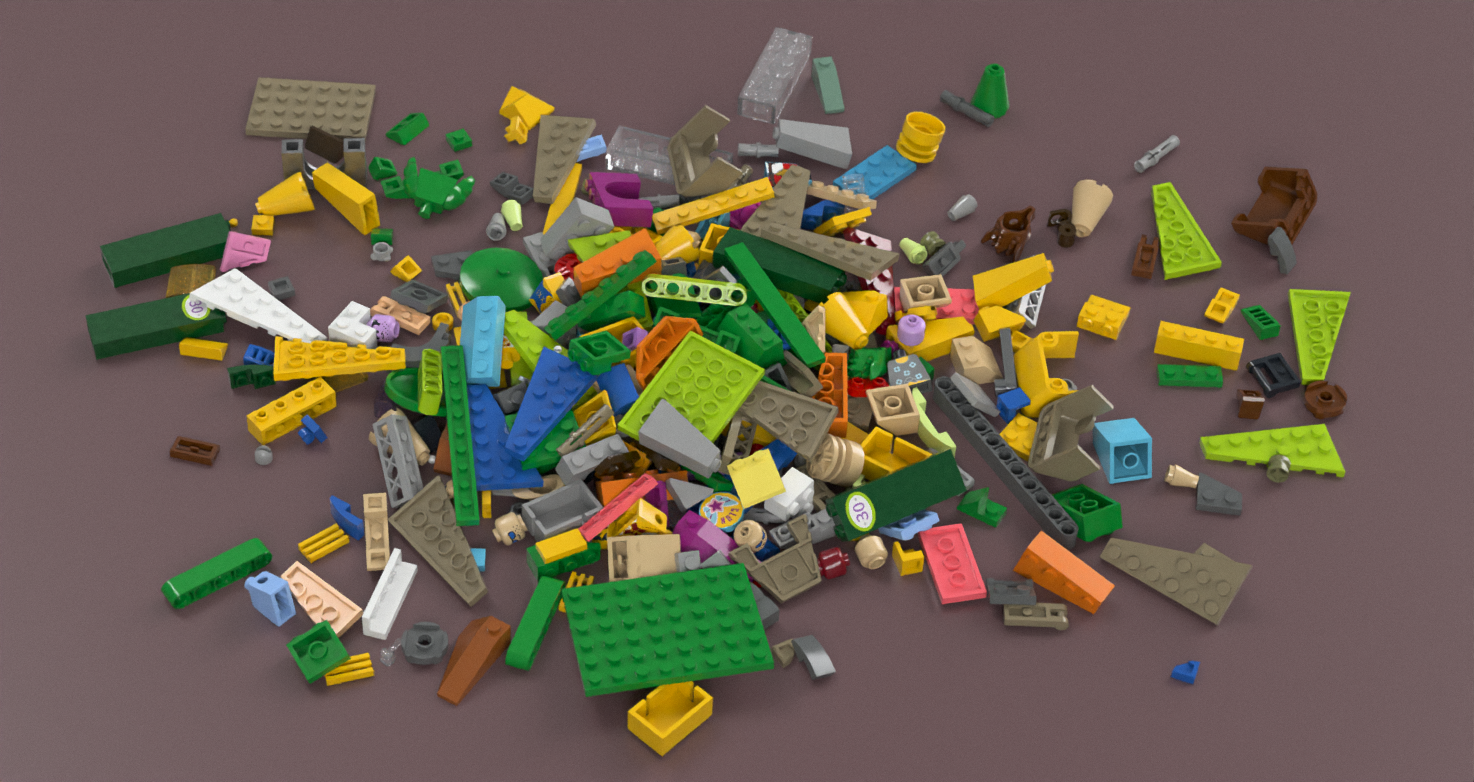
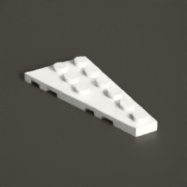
[189,268,327,343]

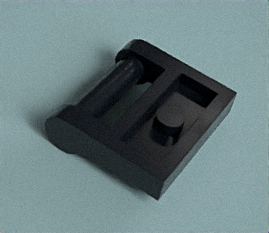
[1246,353,1301,398]

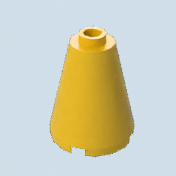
[255,172,315,216]
[655,224,700,264]
[819,292,869,349]

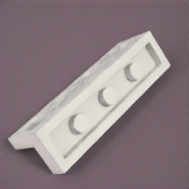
[362,548,417,640]

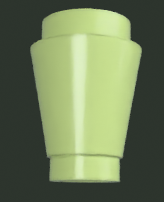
[501,200,523,231]
[899,238,927,264]

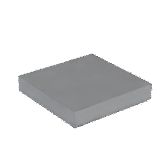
[950,372,1001,417]

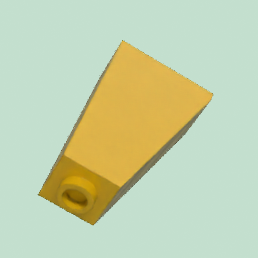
[312,162,380,235]
[973,253,1054,309]
[886,316,975,361]

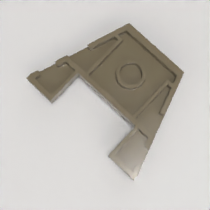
[728,514,822,604]

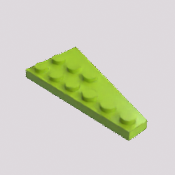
[1199,424,1345,477]

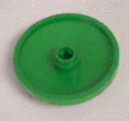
[459,248,543,312]
[384,368,446,416]

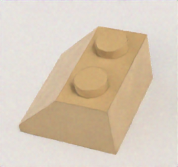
[900,274,952,312]
[950,336,1003,384]
[866,384,920,436]

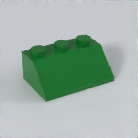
[716,303,784,369]

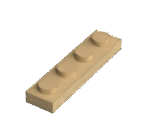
[807,181,877,209]

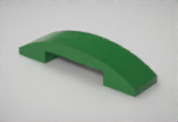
[380,159,464,199]
[652,306,741,353]

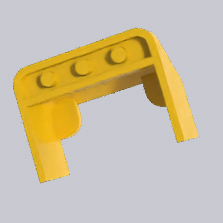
[1013,331,1079,418]

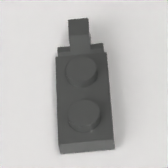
[922,239,966,277]

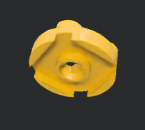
[895,306,938,323]

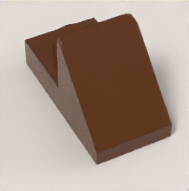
[1236,389,1265,420]

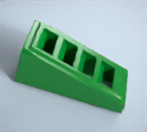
[1241,305,1281,340]

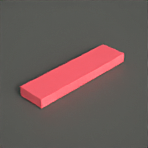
[578,474,658,542]

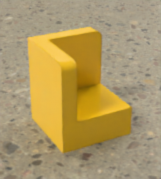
[892,541,924,576]

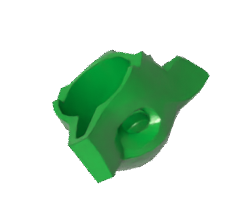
[847,347,892,380]

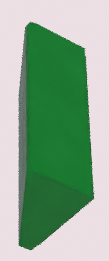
[385,113,429,145]

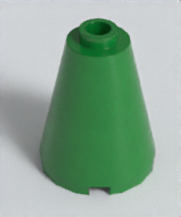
[971,64,1009,118]

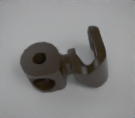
[1047,209,1077,248]

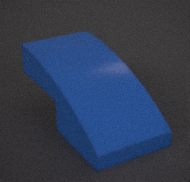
[330,495,364,541]

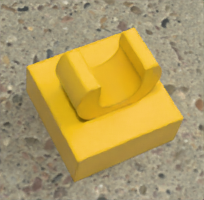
[504,116,528,144]

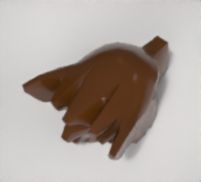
[981,205,1036,263]

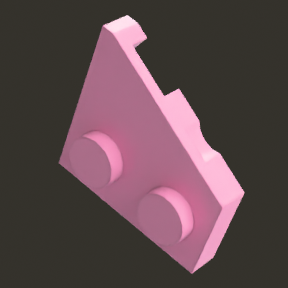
[220,231,271,272]

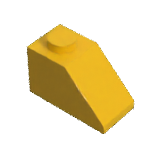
[973,305,1026,342]

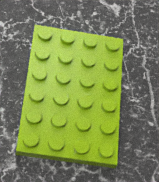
[617,331,765,443]

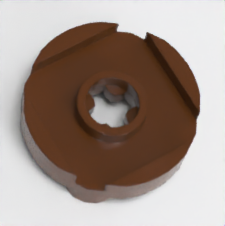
[1303,381,1347,419]

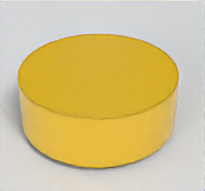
[432,312,454,331]

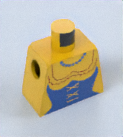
[529,272,564,314]

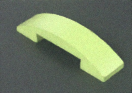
[912,387,956,459]

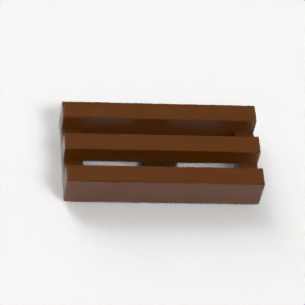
[169,436,220,466]

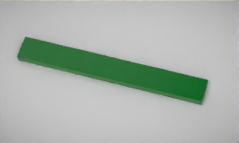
[724,242,826,368]

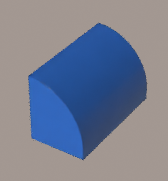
[596,363,639,416]

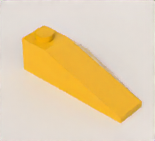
[804,290,888,335]

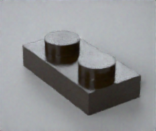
[595,450,641,476]

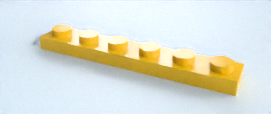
[652,177,775,235]

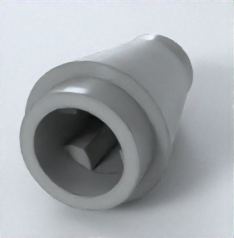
[947,194,978,221]
[486,213,507,241]

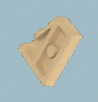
[802,305,825,354]

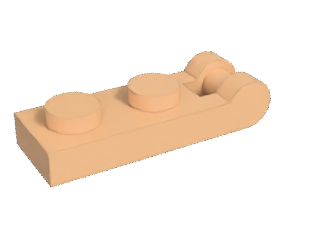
[370,296,431,335]

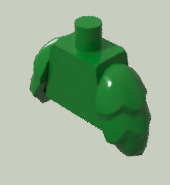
[403,157,476,219]

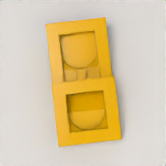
[1204,287,1240,324]

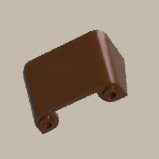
[1231,166,1318,245]

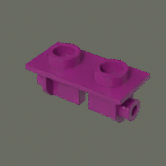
[645,481,669,527]

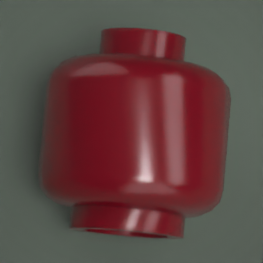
[817,547,850,580]

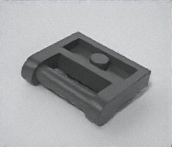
[986,578,1036,605]

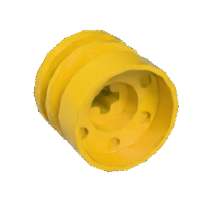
[896,112,945,163]

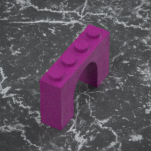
[585,172,653,227]

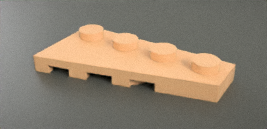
[281,561,364,638]

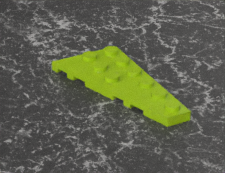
[1151,182,1222,280]
[568,230,654,332]
[1288,289,1351,385]
[504,310,598,411]

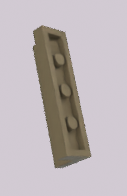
[783,350,823,398]
[718,410,757,475]

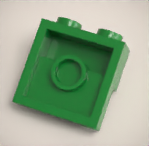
[568,331,631,376]
[286,620,351,684]

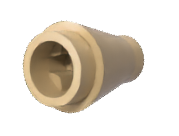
[1164,464,1199,488]

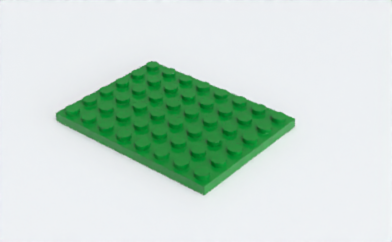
[561,563,774,697]

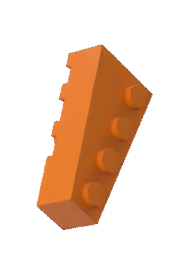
[574,228,661,298]
[812,352,848,438]
[595,466,688,508]
[1013,531,1115,614]

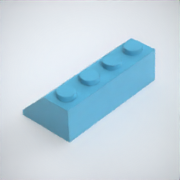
[460,296,506,387]

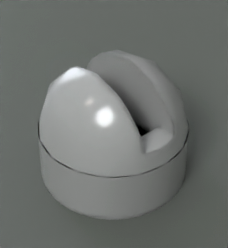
[254,445,273,465]

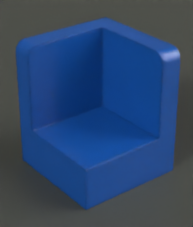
[996,387,1031,424]

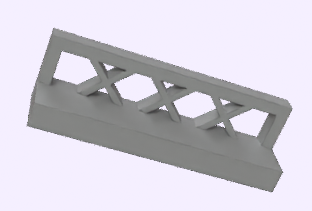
[1006,255,1046,329]
[372,415,423,508]

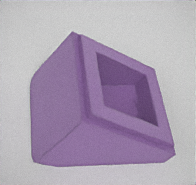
[622,327,648,351]

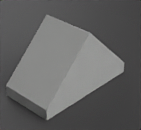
[665,478,714,512]

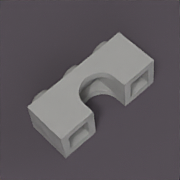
[555,434,629,486]

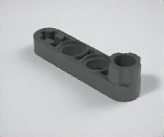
[994,328,1017,398]

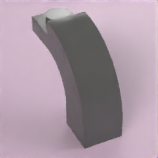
[693,263,737,304]
[386,323,452,373]

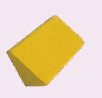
[179,337,228,361]

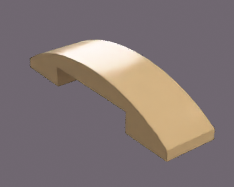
[363,493,390,571]

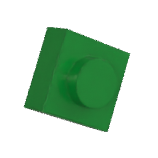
[445,128,472,152]

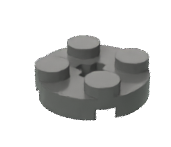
[401,622,449,665]

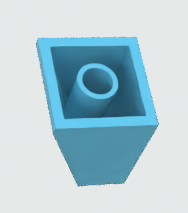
[1093,418,1152,484]

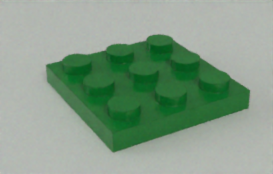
[504,408,586,471]

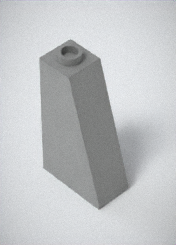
[772,119,852,169]
[638,399,722,479]

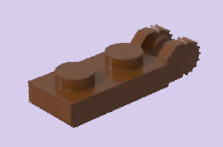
[1131,234,1159,279]

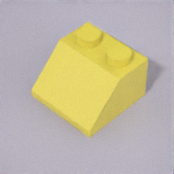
[727,448,786,509]

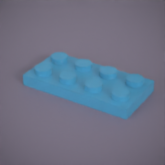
[833,145,917,200]

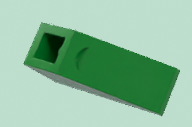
[526,542,601,582]

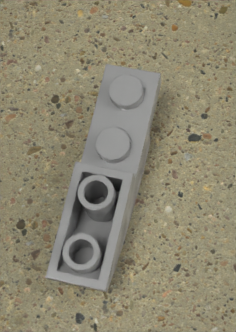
[769,509,836,549]

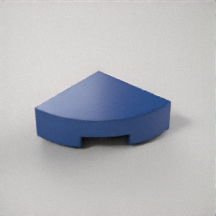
[1171,661,1200,684]

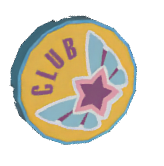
[699,492,744,533]

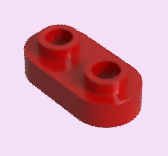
[847,377,889,397]

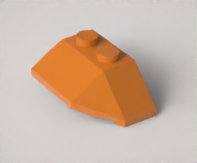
[636,316,704,391]

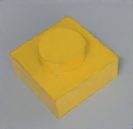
[251,215,275,236]

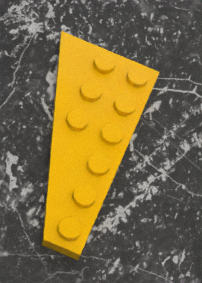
[273,336,406,381]

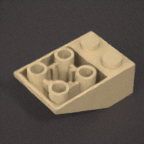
[607,534,681,582]

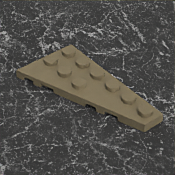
[533,115,596,204]
[740,164,810,238]
[760,223,900,281]
[738,381,838,463]
[388,475,488,607]
[1100,537,1253,626]

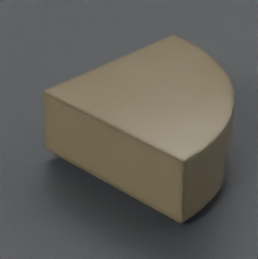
[771,639,795,668]

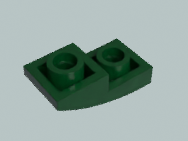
[227,365,276,389]

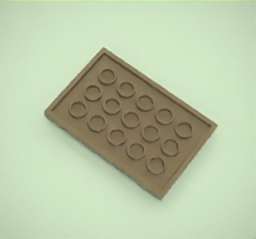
[245,77,376,141]

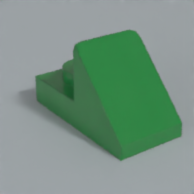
[957,487,1007,528]

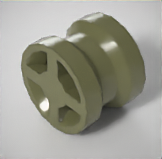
[920,231,946,257]
[1267,455,1291,482]

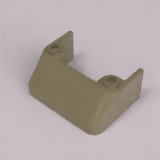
[667,105,743,197]
[1028,385,1114,482]

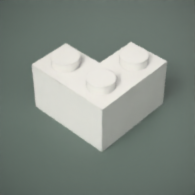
[328,301,377,349]
[764,467,814,522]

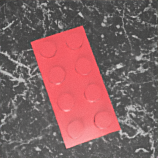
[894,287,979,325]
[918,523,987,604]

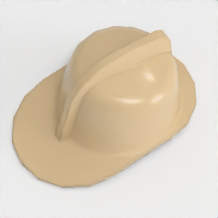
[512,474,564,501]

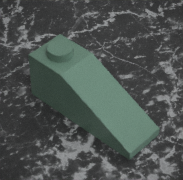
[811,57,844,114]

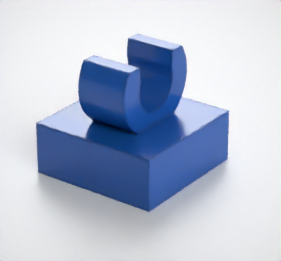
[298,415,328,445]

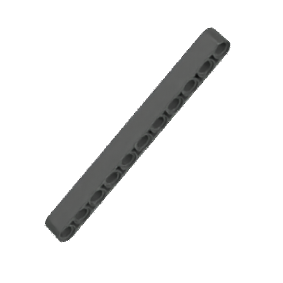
[933,376,1078,550]

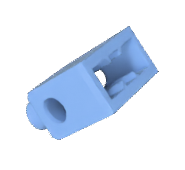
[244,571,296,627]

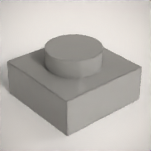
[674,550,701,572]

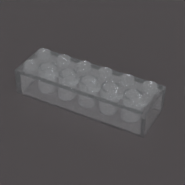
[737,27,812,124]
[606,125,733,185]

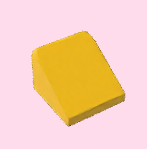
[390,255,422,282]

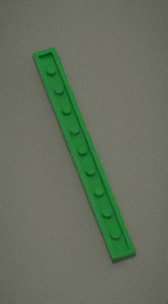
[441,345,480,526]

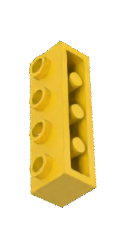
[1154,321,1244,371]
[246,377,337,445]

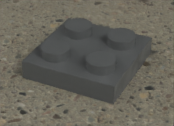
[390,280,449,313]

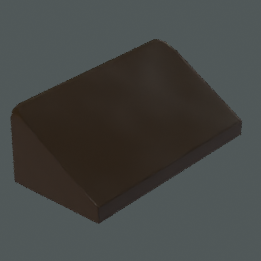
[305,126,344,163]

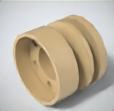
[806,433,864,487]

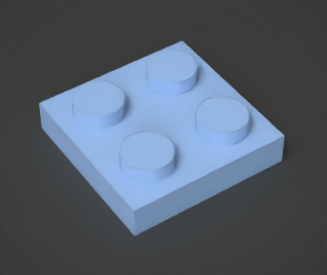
[878,509,939,541]

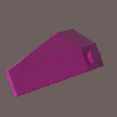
[672,510,761,582]

